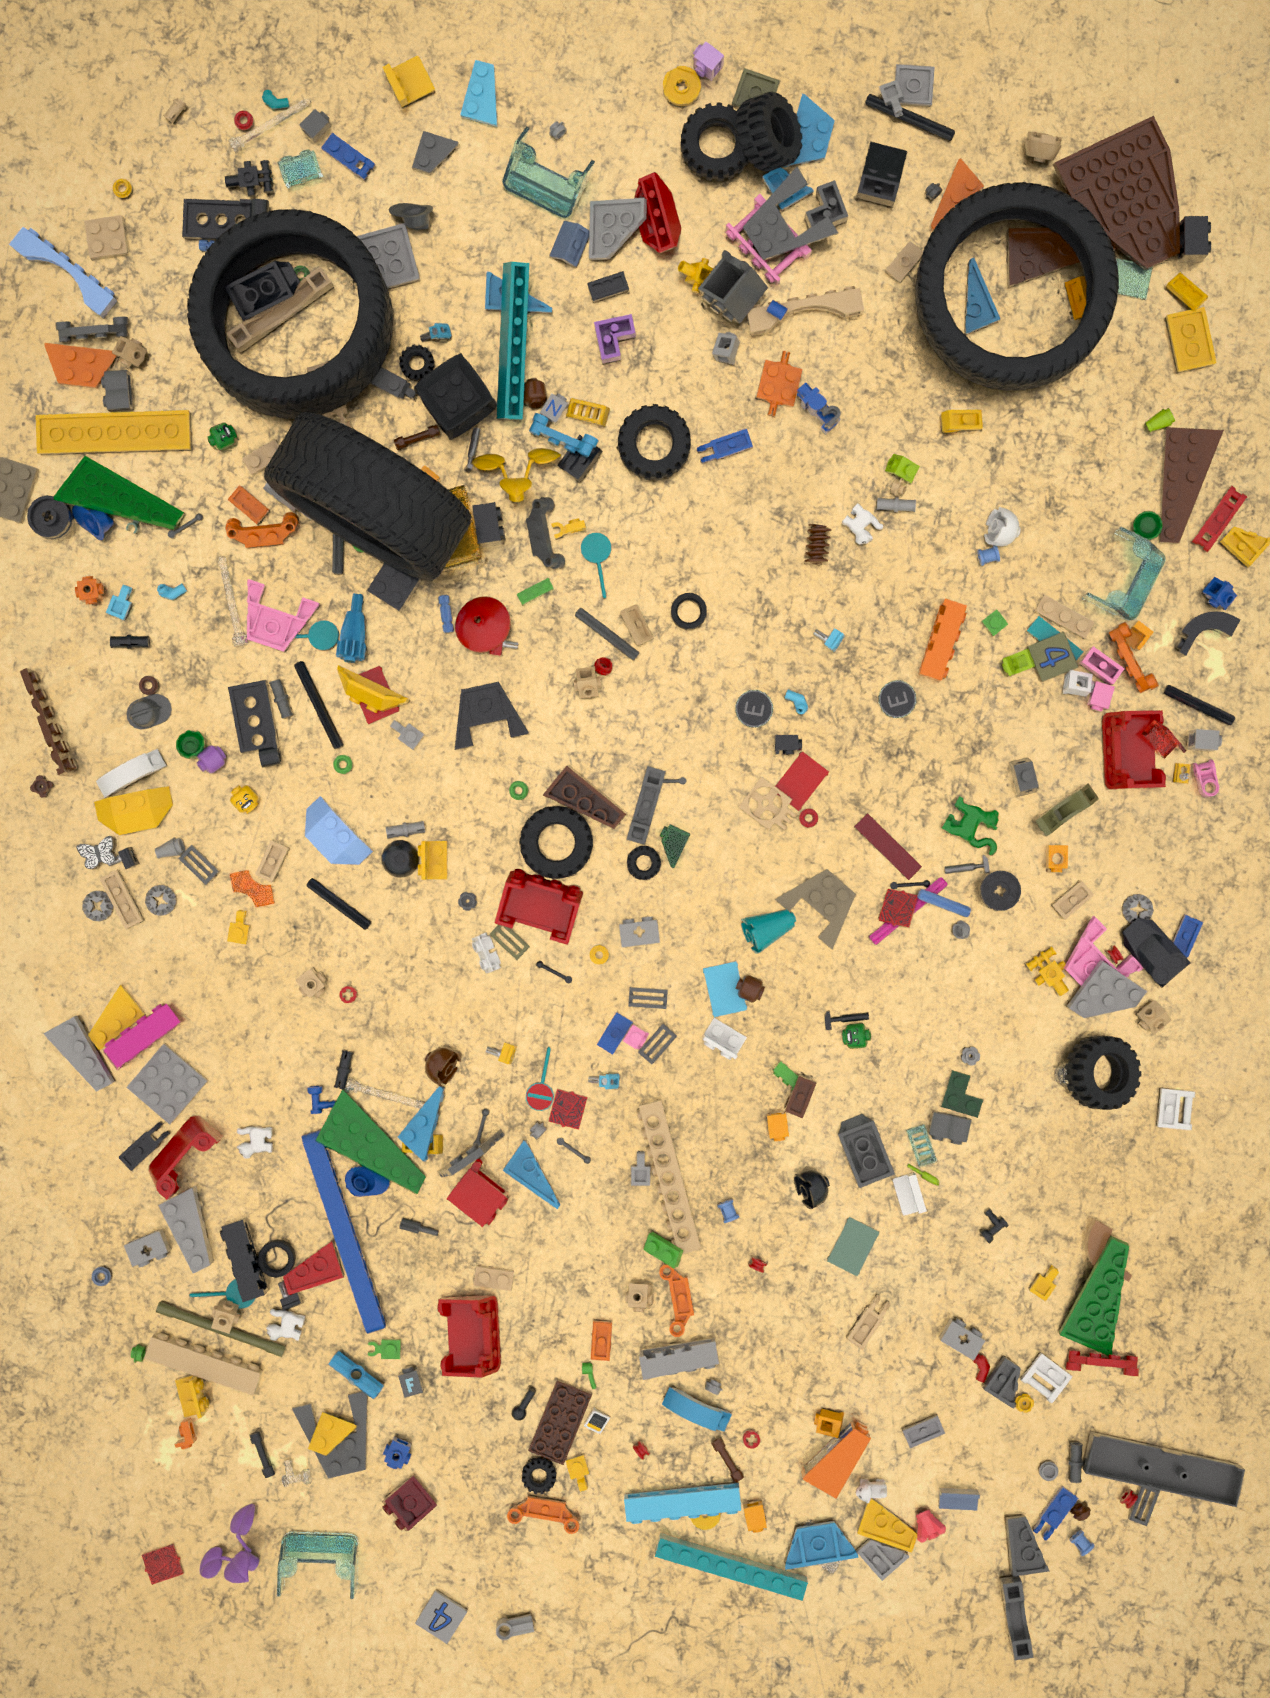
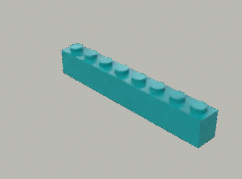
[496,261,530,420]
[655,1533,808,1601]

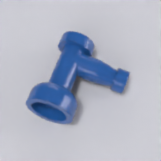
[307,1086,335,1114]

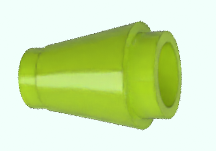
[1145,408,1175,432]

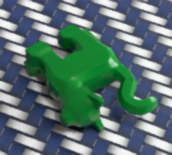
[941,796,999,856]

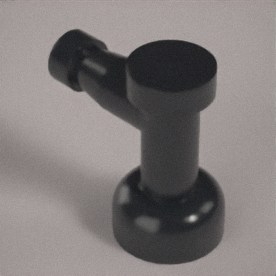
[980,1209,1009,1244]

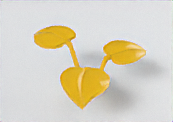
[471,448,561,502]

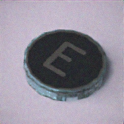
[878,680,917,718]
[735,690,773,728]

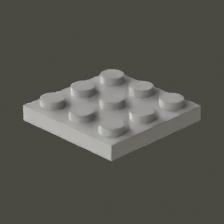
[357,223,420,289]
[126,1043,208,1124]

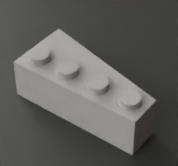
[158,1185,214,1274]
[639,1338,719,1380]

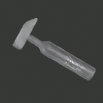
[464,428,481,472]
[944,855,990,874]

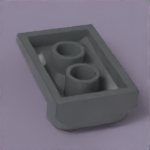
[838,1114,895,1188]

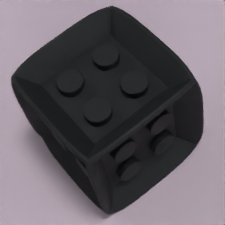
[414,353,497,440]

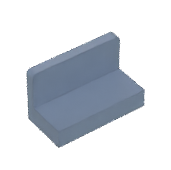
[550,221,589,267]
[938,1488,980,1511]

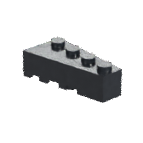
[220,1218,269,1302]

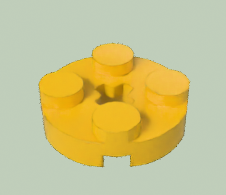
[663,66,701,106]

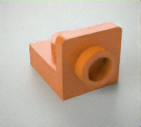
[174,1417,197,1449]

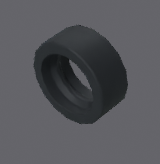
[671,593,707,630]
[258,1239,296,1278]

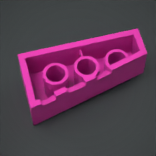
[103,1004,180,1071]

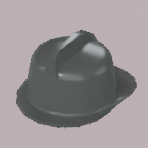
[388,203,433,230]
[126,694,172,730]

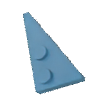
[965,258,1001,335]
[485,272,552,313]
[398,1086,445,1162]
[503,1140,560,1209]

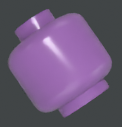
[196,745,226,773]

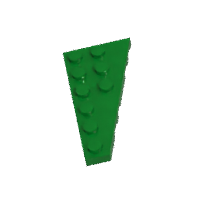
[54,456,184,530]
[315,1089,426,1195]
[1059,1236,1129,1356]

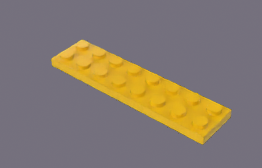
[36,410,191,454]

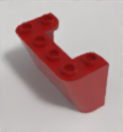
[494,869,583,945]

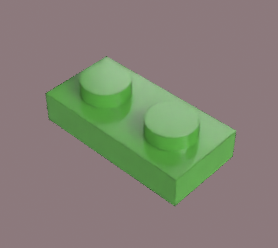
[643,1232,683,1269]

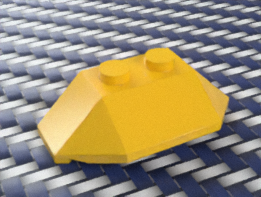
[337,665,410,713]
[94,786,173,835]

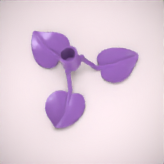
[199,1504,259,1583]

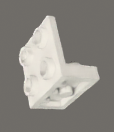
[702,1018,747,1060]

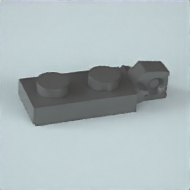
[370,367,417,400]

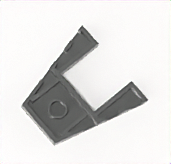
[743,167,839,260]
[437,1129,505,1178]
[292,1391,367,1479]

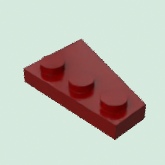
[283,1240,344,1295]

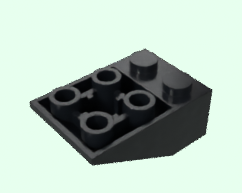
[856,141,907,207]

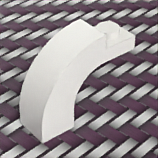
[96,749,166,798]

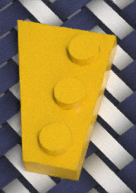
[88,985,145,1051]
[857,1498,917,1553]

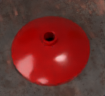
[455,596,511,653]

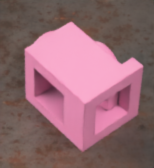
[623,1024,649,1050]

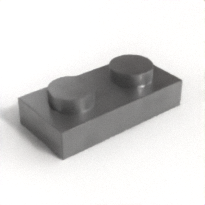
[902,1415,945,1448]

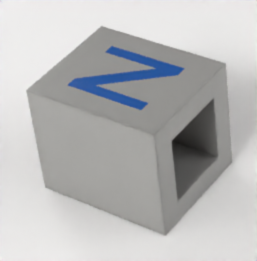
[540,393,569,426]

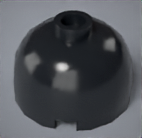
[381,840,420,878]
[794,1169,830,1209]

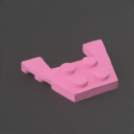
[247,579,320,652]
[1064,916,1143,986]

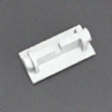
[472,933,501,974]

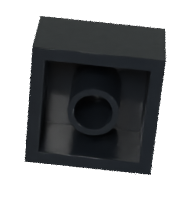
[1178,216,1211,263]
[472,502,506,548]
[367,563,421,613]

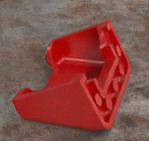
[1102,710,1166,789]
[148,1115,224,1200]
[437,1295,501,1378]

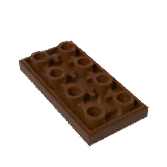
[528,1379,592,1465]

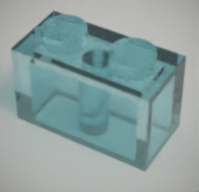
[278,149,323,188]

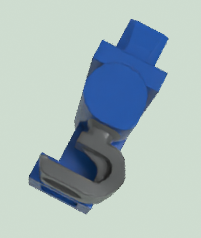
[797,382,841,435]

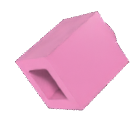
[1087,681,1115,712]

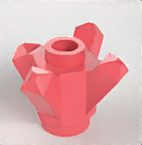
[916,1510,946,1543]

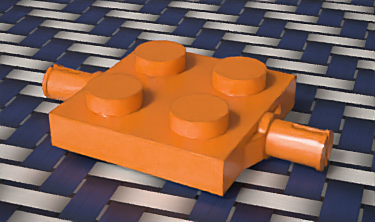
[756,351,802,416]

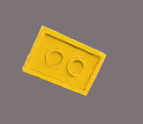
[1166,307,1217,372]

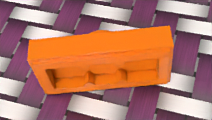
[227,485,270,525]

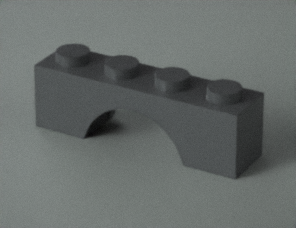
[1000,1576,1034,1661]

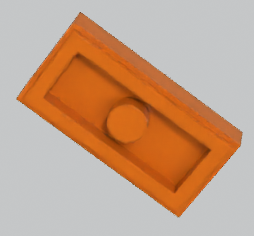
[591,1320,612,1361]

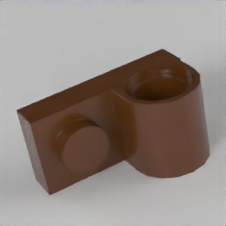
[785,1075,817,1118]

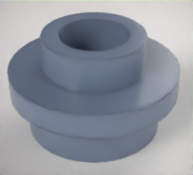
[91,1267,111,1286]

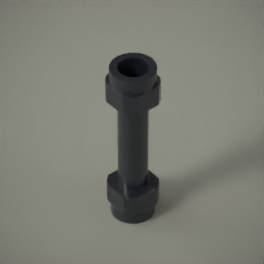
[249,1431,276,1478]

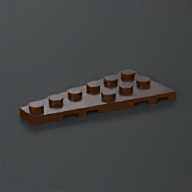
[1008,228,1117,287]
[1159,427,1224,544]
[20,668,77,777]

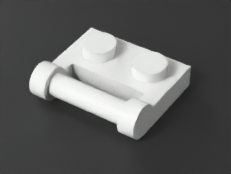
[1157,1088,1195,1130]
[1020,1353,1072,1403]

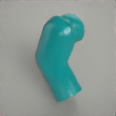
[262,90,290,109]

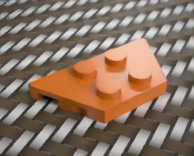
[44,343,118,388]

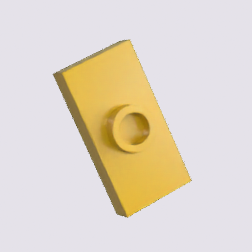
[1166,272,1209,311]

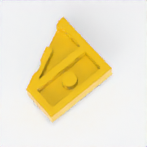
[1220,526,1270,568]
[308,1412,357,1456]

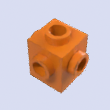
[75,576,104,605]

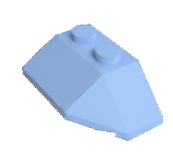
[305,796,373,865]

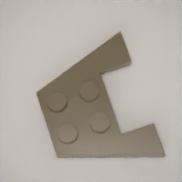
[775,869,856,950]

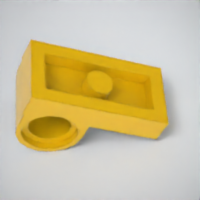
[941,410,983,433]

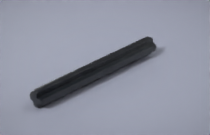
[865,94,955,141]
[294,661,343,749]

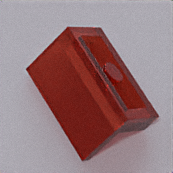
[1142,720,1187,759]

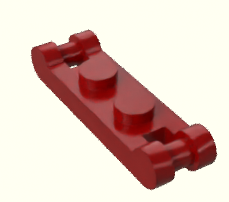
[1191,485,1247,552]

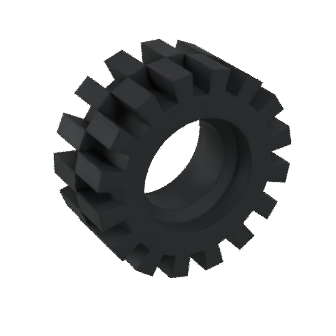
[399,344,435,381]
[627,846,661,880]
[522,1457,557,1495]

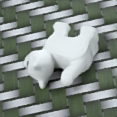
[842,503,883,545]
[237,1126,273,1159]
[266,1309,305,1341]
[856,1479,887,1503]

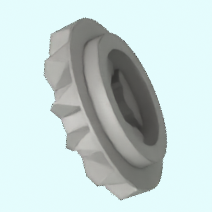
[145,885,176,916]
[82,891,113,921]
[1123,894,1154,923]

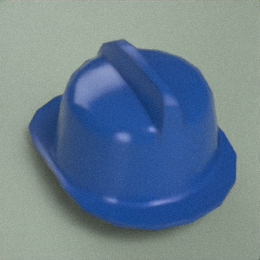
[72,505,114,540]
[345,1167,390,1197]

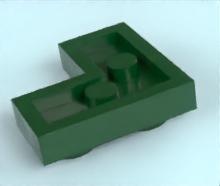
[941,1070,983,1118]

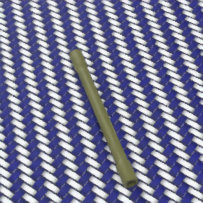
[156,1302,286,1357]

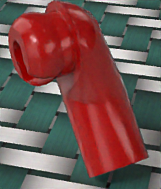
[973,1354,990,1383]

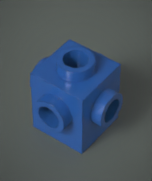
[1202,577,1237,610]
[382,1436,412,1469]

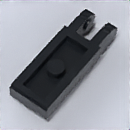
[118,1122,170,1171]

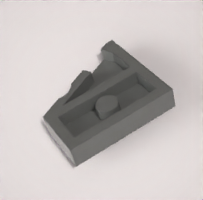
[412,131,459,175]
[982,1356,1021,1409]

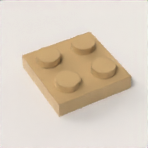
[84,215,129,260]

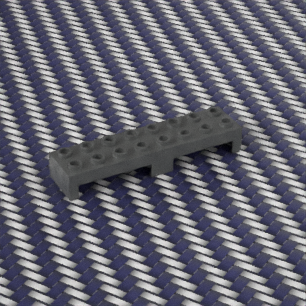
[1082,1432,1245,1507]

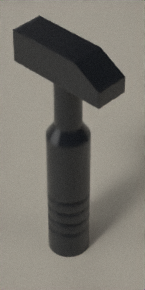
[824,1010,869,1030]

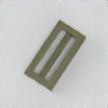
[489,925,530,960]

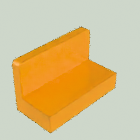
[1065,276,1086,320]

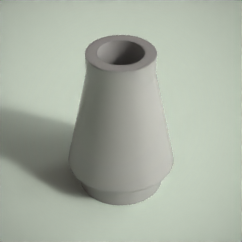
[155,837,185,859]

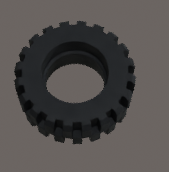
[736,92,802,172]
[681,102,749,182]
[618,404,691,480]
[519,806,593,879]
[1065,1036,1142,1110]

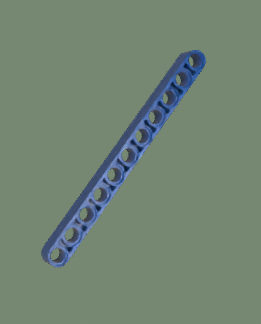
[301,1130,386,1334]

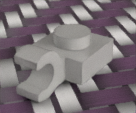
[879,80,904,118]
[390,720,425,750]
[631,1151,650,1186]

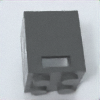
[698,250,768,324]

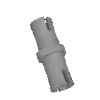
[877,497,916,512]
[386,821,425,839]

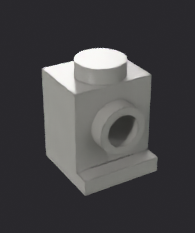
[712,332,740,365]

